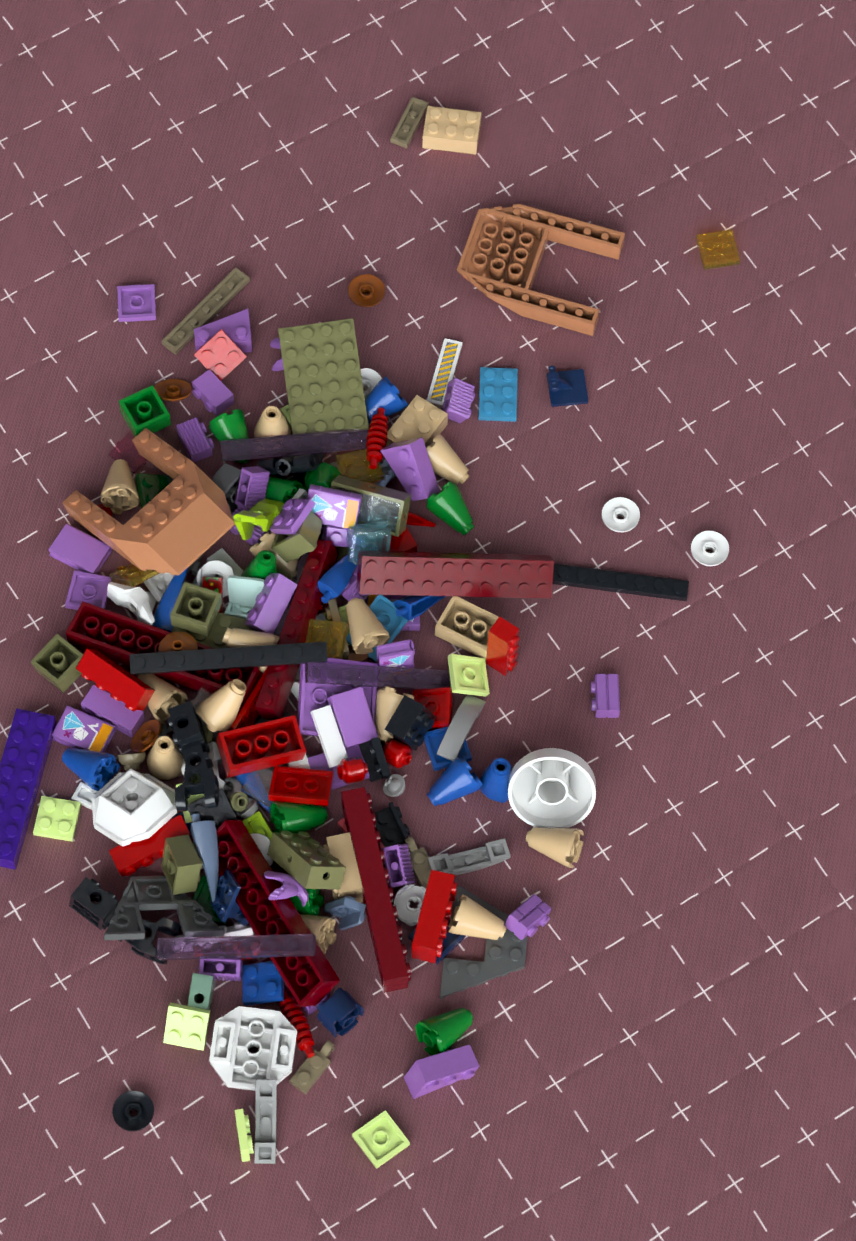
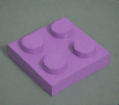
[117,284,156,322]
[270,499,316,534]
[65,570,112,610]

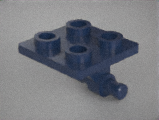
[546,365,588,407]
[211,870,248,926]

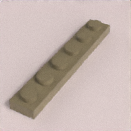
[162,267,250,355]

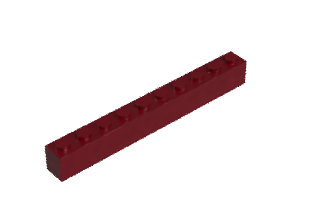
[255,540,339,720]

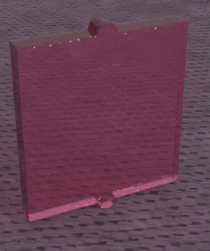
[108,433,147,474]

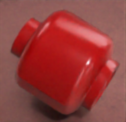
[383,740,412,768]
[337,756,368,784]

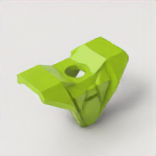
[233,499,284,540]

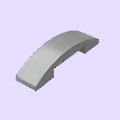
[437,695,486,761]
[428,838,511,875]
[254,1079,277,1164]

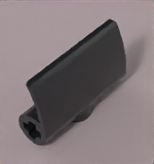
[257,452,323,476]

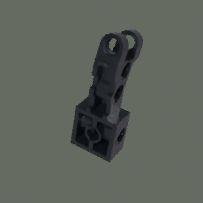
[167,701,219,812]
[69,877,181,964]

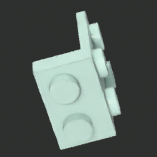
[224,575,265,620]

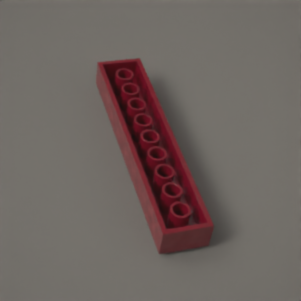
[356,551,554,598]
[65,601,262,707]
[341,787,411,993]
[217,820,340,1007]

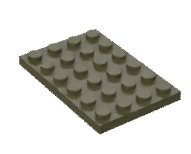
[278,318,369,441]

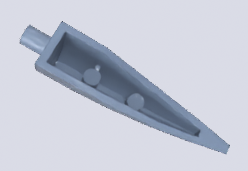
[191,813,219,902]

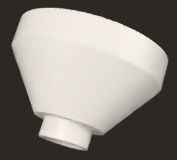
[508,748,596,828]

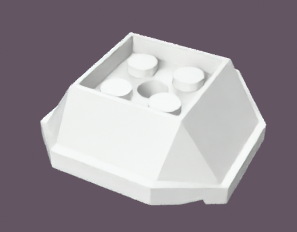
[92,768,177,847]
[209,1006,297,1091]

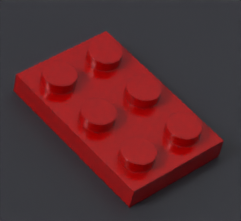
[269,766,334,806]

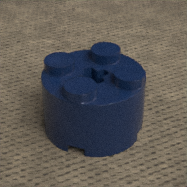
[317,988,364,1037]

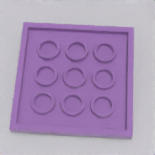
[297,658,378,742]

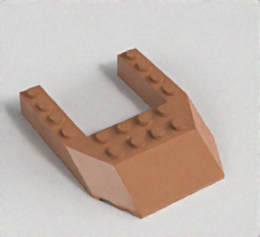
[457,204,625,336]
[62,428,235,576]

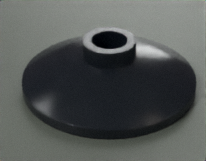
[112,1091,154,1132]

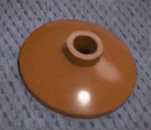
[348,274,385,307]
[154,379,192,401]
[158,632,198,652]
[131,719,161,753]

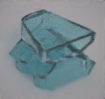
[346,519,391,565]

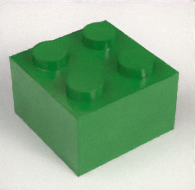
[119,385,171,437]

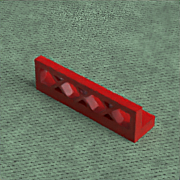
[224,666,269,732]

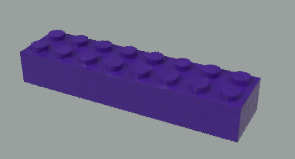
[0,708,57,870]

